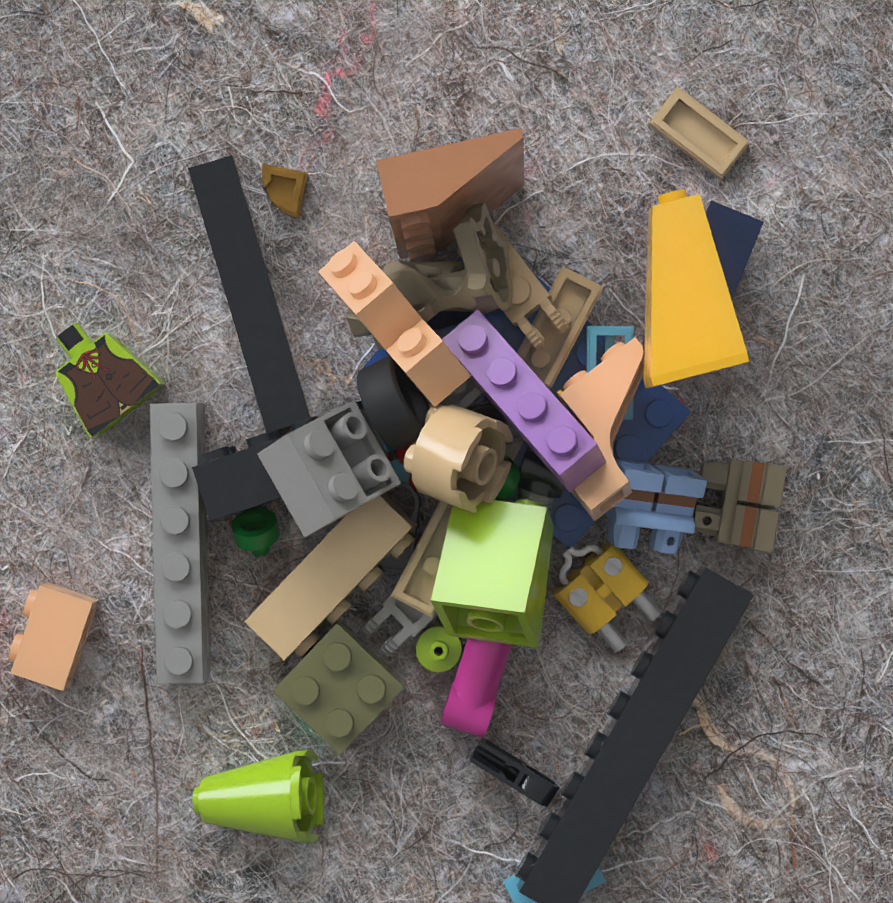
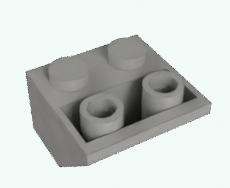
[257,400,401,538]

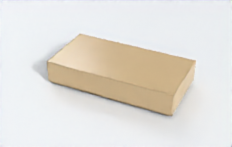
[648,86,750,180]

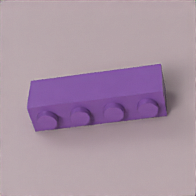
[442,310,606,493]

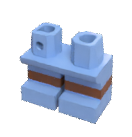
[604,459,707,555]

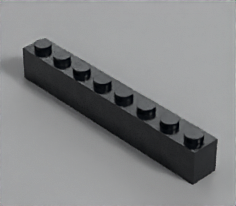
[515,566,754,903]

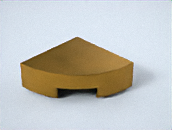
[262,163,309,219]

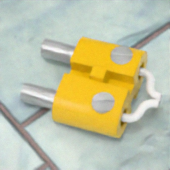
[552,541,662,652]

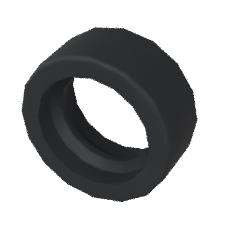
[357,355,430,450]

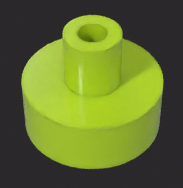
[416,625,462,672]

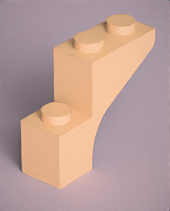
[318,241,471,407]
[559,337,644,521]

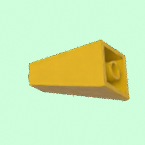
[643,189,749,389]

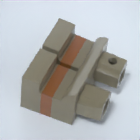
[692,459,787,553]

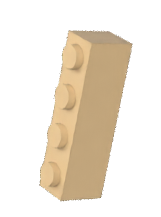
[244,493,418,660]

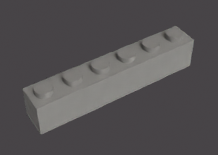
[150,403,211,684]

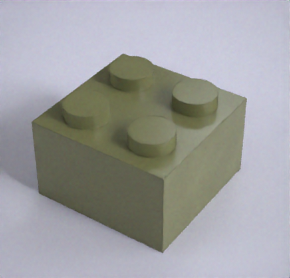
[273,619,406,755]

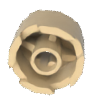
[404,403,513,513]

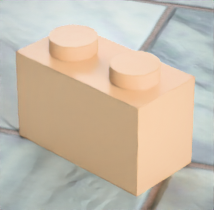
[8,582,100,691]

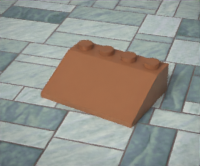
[376,128,524,262]

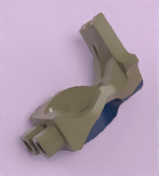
[346,202,513,350]

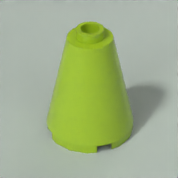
[192,749,325,843]

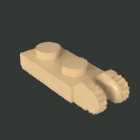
[458,223,570,352]

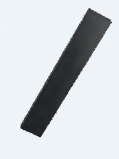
[188,155,311,433]

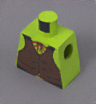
[55,323,166,438]

